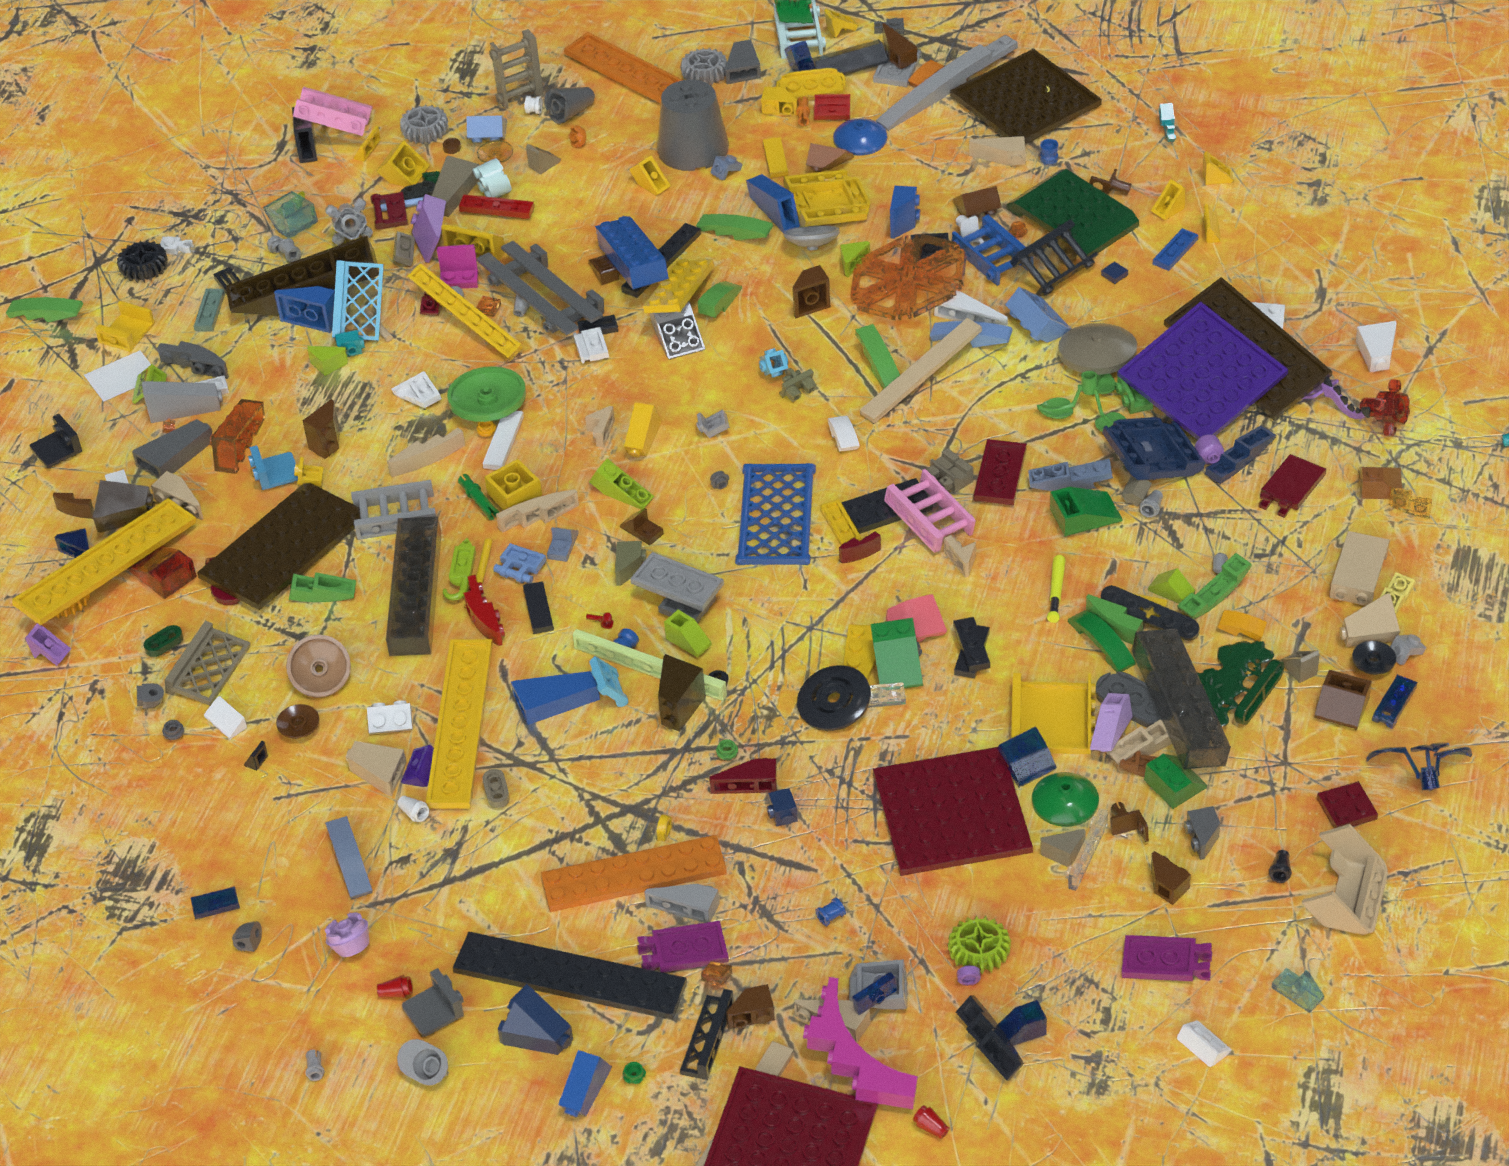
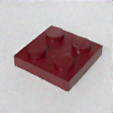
[1317,781,1378,828]

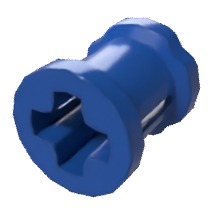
[815,897,846,926]

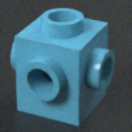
[759,348,788,378]

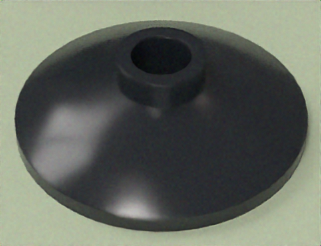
[1352,641,1396,675]

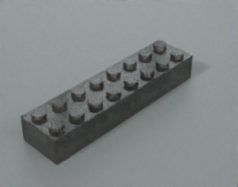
[386,517,442,656]
[1131,629,1231,769]

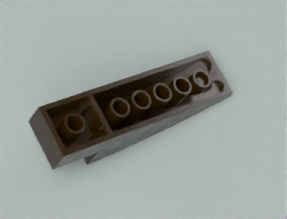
[226,235,379,316]

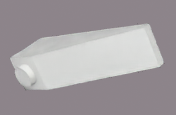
[934,287,1008,326]

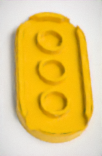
[776,68,846,101]

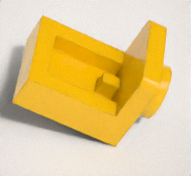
[294,457,323,487]

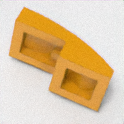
[1217,610,1267,641]

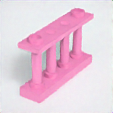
[293,87,372,136]
[884,469,976,553]

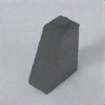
[725,39,761,84]

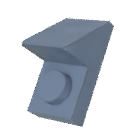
[547,527,579,562]

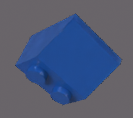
[890,186,921,239]

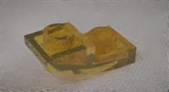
[1389,488,1432,519]

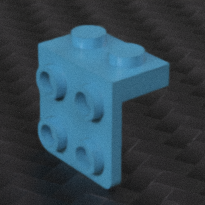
[248,445,298,490]

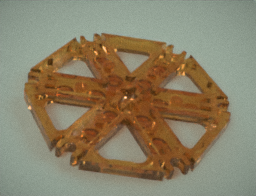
[850,234,966,321]

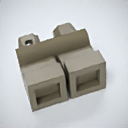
[926,448,973,493]

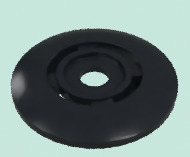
[797,665,871,731]

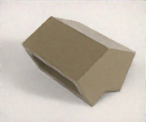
[1122,477,1152,506]

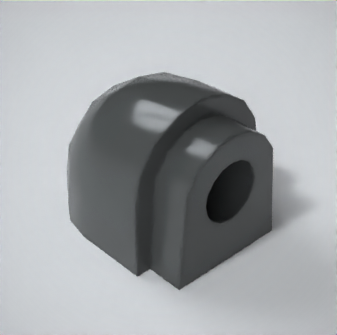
[137,683,164,709]
[232,922,262,951]

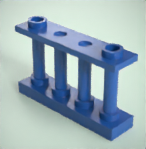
[951,215,1034,286]

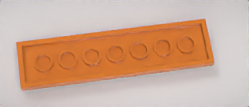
[564,32,682,103]
[541,834,727,912]

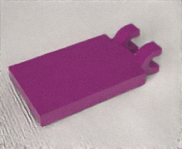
[637,921,729,973]
[1122,935,1212,981]

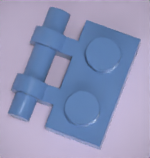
[493,543,547,584]

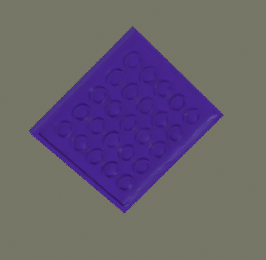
[1117,302,1288,440]

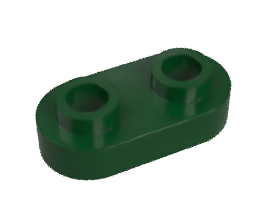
[143,625,183,657]

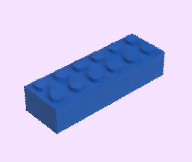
[595,216,669,289]

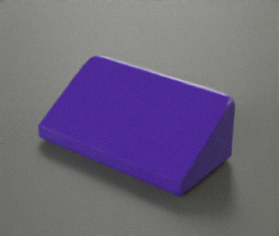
[401,744,434,787]

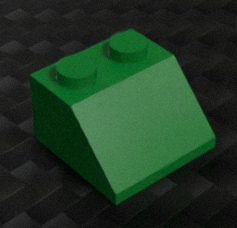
[1144,754,1208,809]

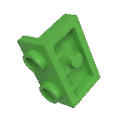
[1115,377,1153,414]

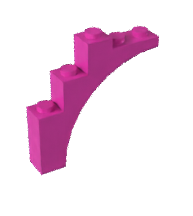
[803,977,918,1109]

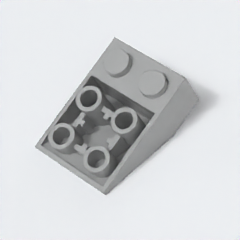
[650,301,705,360]

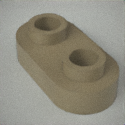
[482,769,510,808]

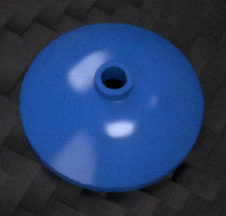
[833,118,887,156]

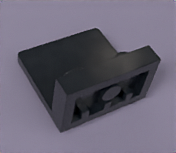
[29,414,82,468]

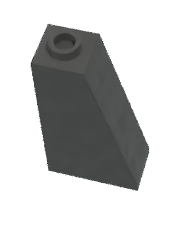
[132,419,214,479]

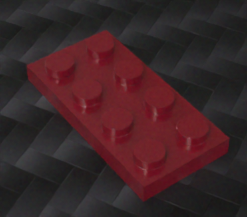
[973,439,1027,506]

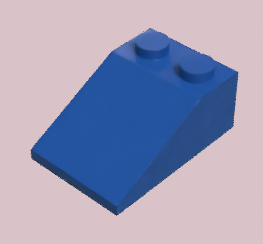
[274,286,335,333]

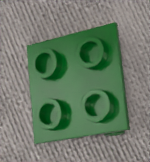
[774,0,814,24]

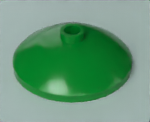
[1032,772,1099,827]

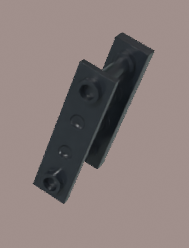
[1010,219,1099,296]

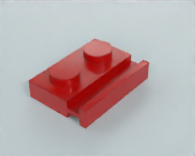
[814,94,851,120]

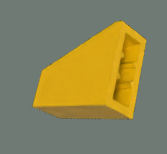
[624,403,661,458]

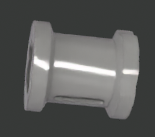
[279,238,301,262]

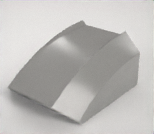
[849,960,908,1009]

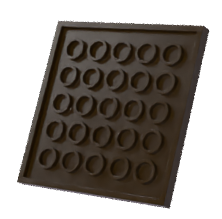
[950,48,1102,144]

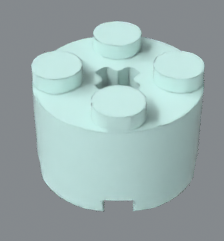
[472,158,512,198]

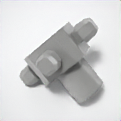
[325,197,373,245]

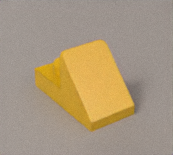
[824,8,859,38]

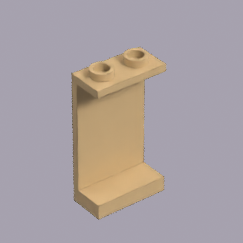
[1330,531,1390,606]

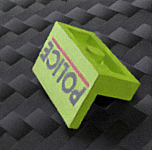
[132,364,167,404]

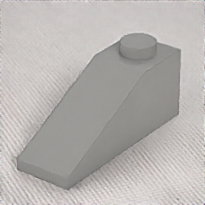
[644,884,720,923]

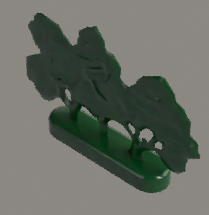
[1175,640,1284,730]

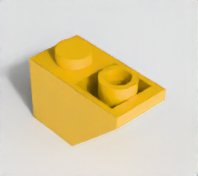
[761,86,797,116]

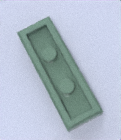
[194,289,225,332]

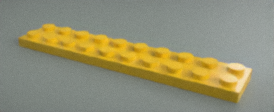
[12,498,196,626]
[426,639,493,809]

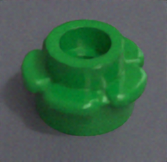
[622,1062,646,1084]

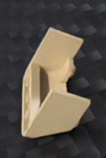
[1302,824,1388,935]

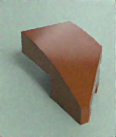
[1119,751,1157,777]

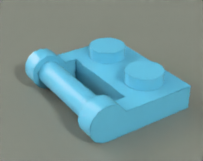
[589,656,629,707]

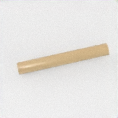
[360,305,393,342]

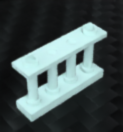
[774,0,826,59]

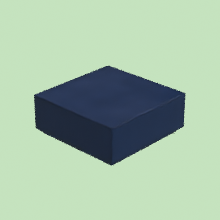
[1101,261,1128,284]

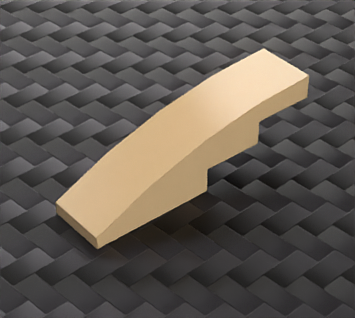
[387,428,465,477]
[496,489,579,533]
[1107,713,1193,766]

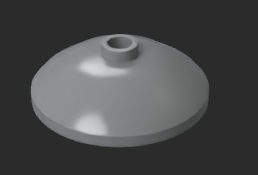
[783,225,840,250]

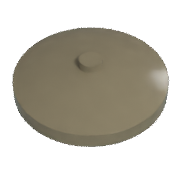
[1059,323,1137,374]

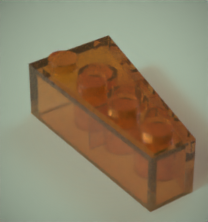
[210,399,265,474]

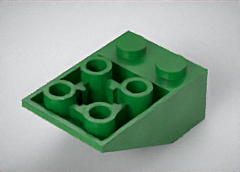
[1050,487,1123,536]

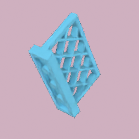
[332,261,384,341]

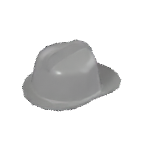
[397,1039,449,1086]

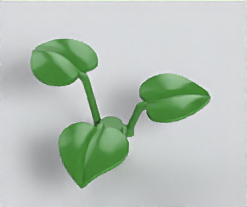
[1037,371,1126,432]

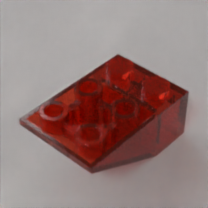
[127,546,197,599]

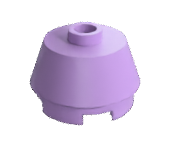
[325,913,370,957]

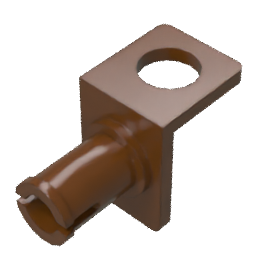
[1089,169,1132,195]
[1110,802,1149,842]

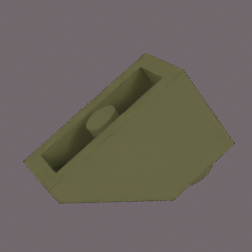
[615,541,647,586]

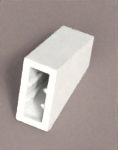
[1356,321,1397,372]

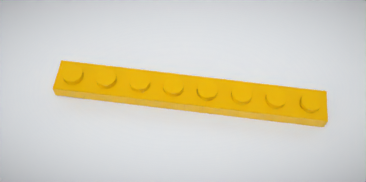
[407,263,523,361]

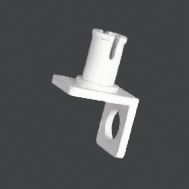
[956,215,984,247]

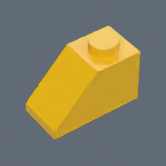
[629,155,670,196]

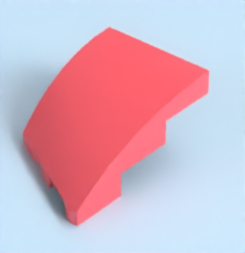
[886,594,947,642]

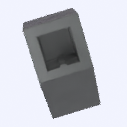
[1184,806,1220,860]

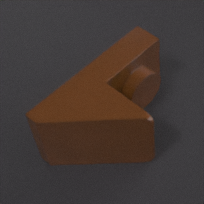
[620,508,664,546]

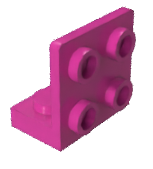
[437,245,479,289]

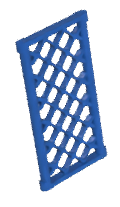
[735,463,816,565]

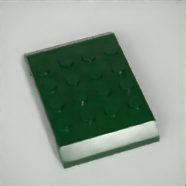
[1007,169,1139,256]

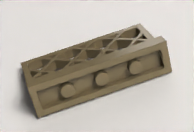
[165,620,251,706]

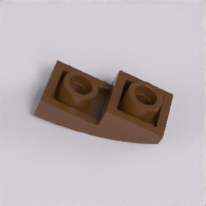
[53,493,94,519]

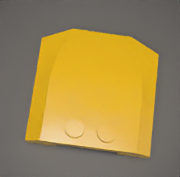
[783,170,871,227]

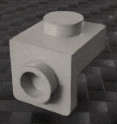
[696,410,730,438]
[1390,634,1427,665]

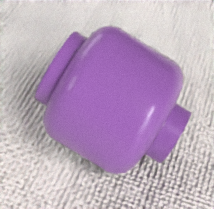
[1195,434,1224,465]

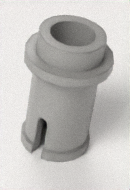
[305,1050,325,1081]

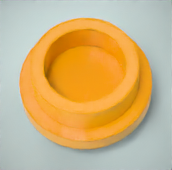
[476,421,496,437]

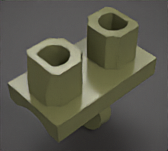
[779,368,816,402]

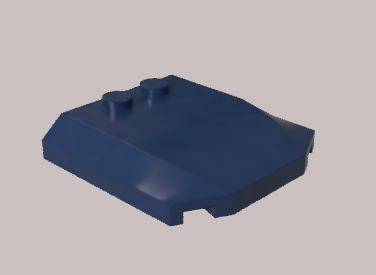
[1102,417,1205,480]

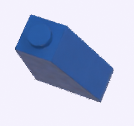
[558,1050,612,1118]

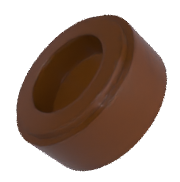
[443,138,461,154]

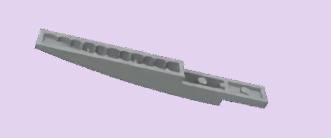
[876,35,1018,131]

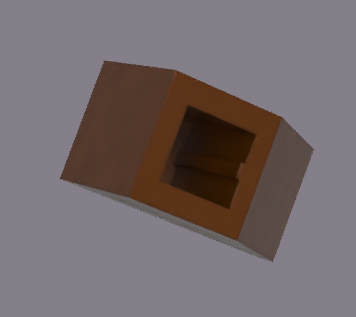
[1151,851,1191,905]
[727,984,775,1029]

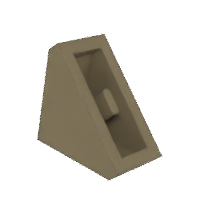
[526,144,561,174]
[1280,650,1320,683]
[1040,829,1086,868]

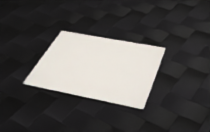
[84,351,151,402]

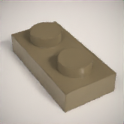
[393,231,415,266]

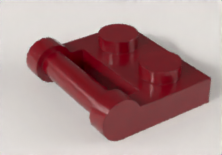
[370,192,408,229]

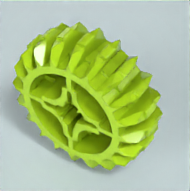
[948,915,1011,974]

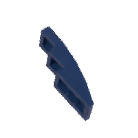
[1205,425,1276,484]

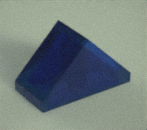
[54,528,91,558]

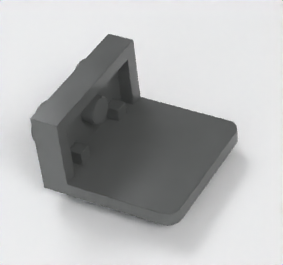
[402,968,464,1037]

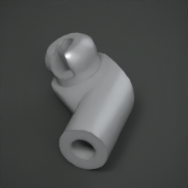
[1213,553,1228,574]

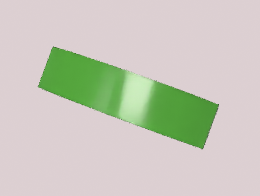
[1177,553,1252,619]

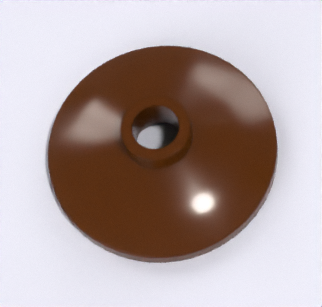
[276,704,320,738]

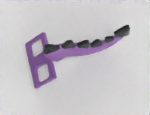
[1302,377,1371,420]

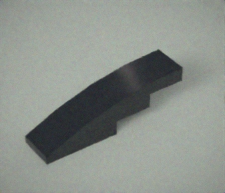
[956,995,1024,1081]

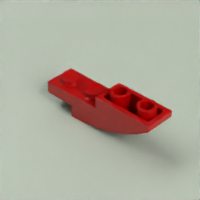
[463,575,505,646]

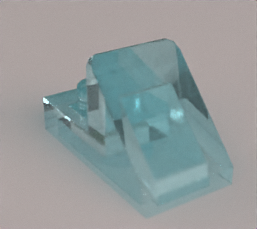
[1271,968,1324,1013]

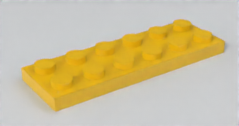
[643,258,714,313]

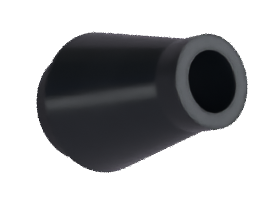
[1269,850,1292,883]

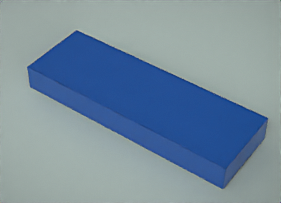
[1153,228,1198,271]

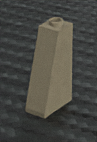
[432,156,479,217]

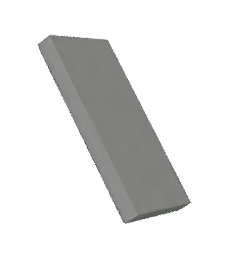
[630,552,724,611]

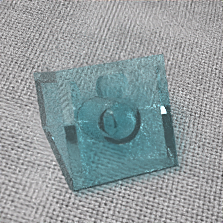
[263,191,318,238]

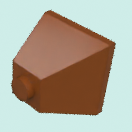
[806,143,854,172]
[1359,467,1403,500]

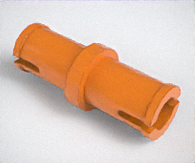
[796,96,810,126]

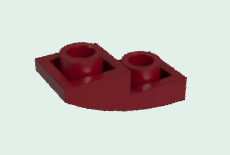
[419,292,442,315]
[839,531,881,564]

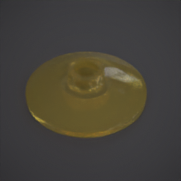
[477,140,513,163]

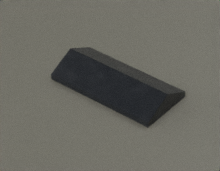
[812,39,888,75]

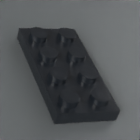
[842,478,933,534]

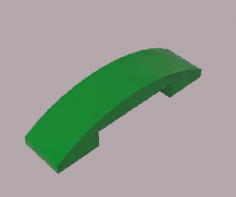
[1068,610,1136,672]

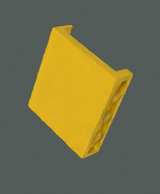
[1011,673,1096,754]

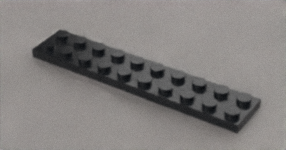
[453,932,687,1020]

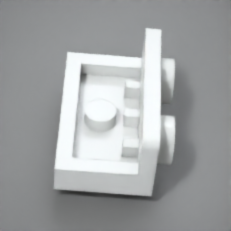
[367,701,413,734]

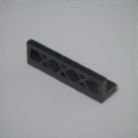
[680,989,734,1080]

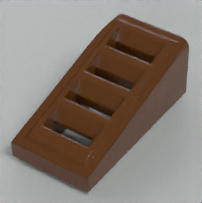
[588,255,619,285]

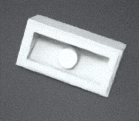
[204,696,247,739]
[1177,1021,1231,1067]

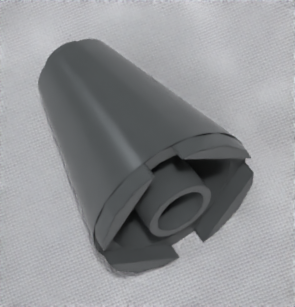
[545,87,595,124]

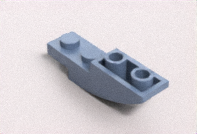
[1028,459,1113,491]

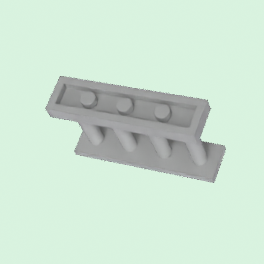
[351,480,438,540]

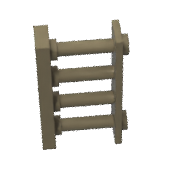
[489,29,543,109]

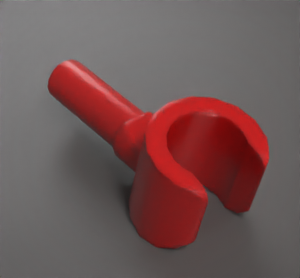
[586,612,614,629]

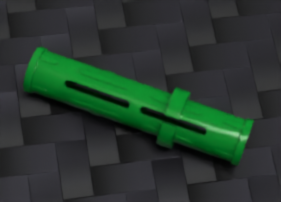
[458,474,499,520]

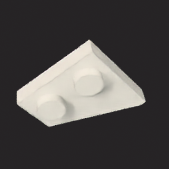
[392,371,442,408]

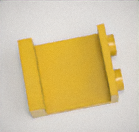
[95,301,155,352]

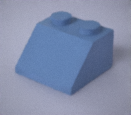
[467,115,507,143]

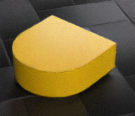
[657,814,673,842]

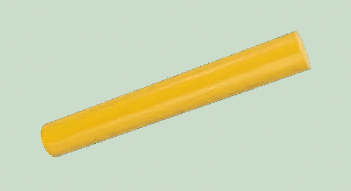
[476,538,492,585]

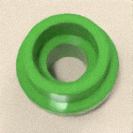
[716,739,738,760]

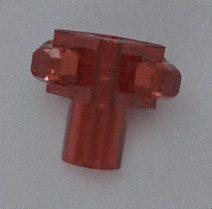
[1360,379,1410,437]

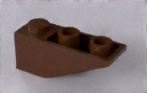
[882,23,918,69]

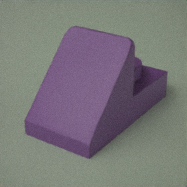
[25,623,71,666]

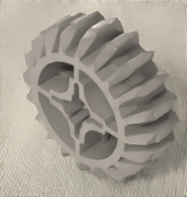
[680,48,727,85]
[400,105,448,145]

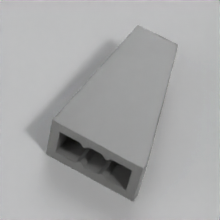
[142,381,223,423]

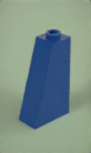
[746,174,800,232]
[511,671,600,725]

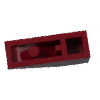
[709,758,777,794]

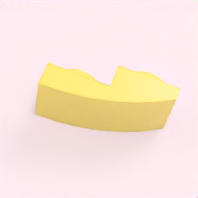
[1380,572,1416,614]

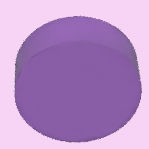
[957,966,981,985]

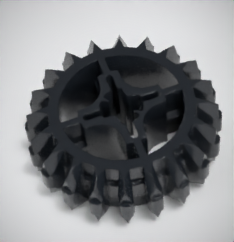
[117,240,168,282]

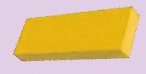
[763,137,788,178]
[820,499,862,545]

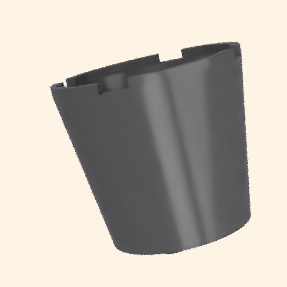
[657,80,729,171]

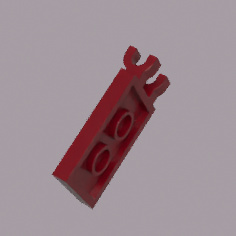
[1259,454,1326,518]

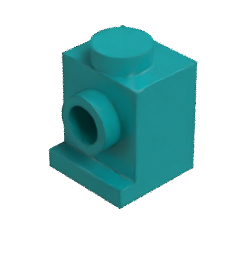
[335,330,365,357]

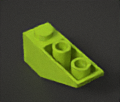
[589,458,654,510]

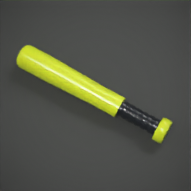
[1047,555,1066,623]

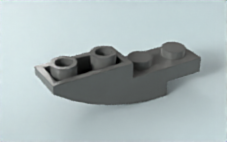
[157,341,229,379]

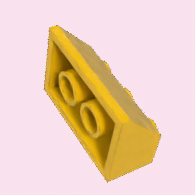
[441,224,505,261]

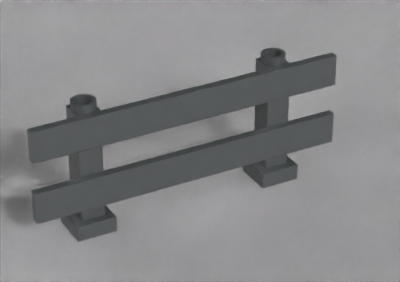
[476,241,604,335]

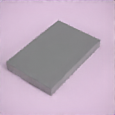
[873,50,922,87]

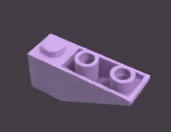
[1090,693,1133,752]

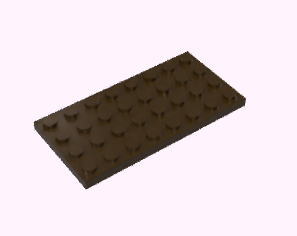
[1164,277,1332,420]
[197,483,361,610]

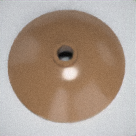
[286,635,351,698]

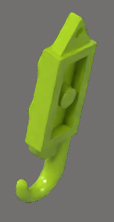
[443,538,476,601]

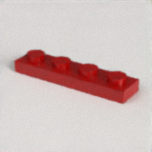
[459,194,535,219]

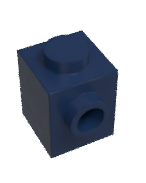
[767,788,798,827]

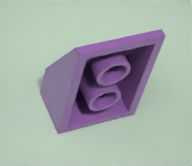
[410,194,446,263]

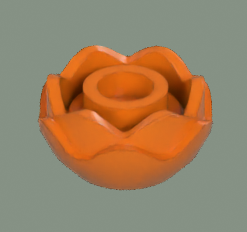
[569,125,587,148]

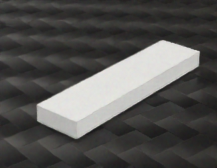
[482,411,524,470]

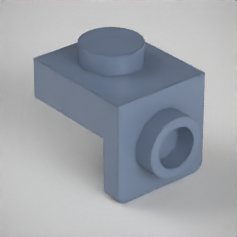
[711,155,743,180]

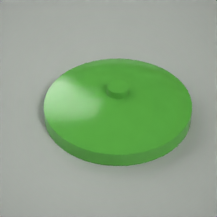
[447,367,526,422]

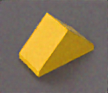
[1202,151,1234,185]
[1151,179,1186,220]

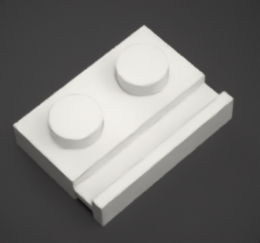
[573,327,609,363]

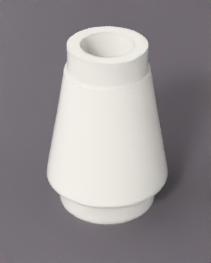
[398,796,429,822]

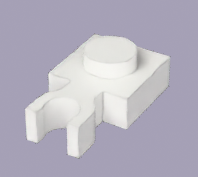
[160,236,194,255]

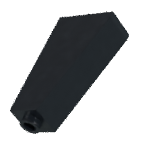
[292,107,318,163]

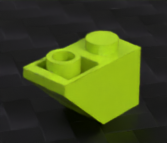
[664,610,712,658]

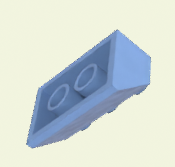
[1005,287,1072,343]

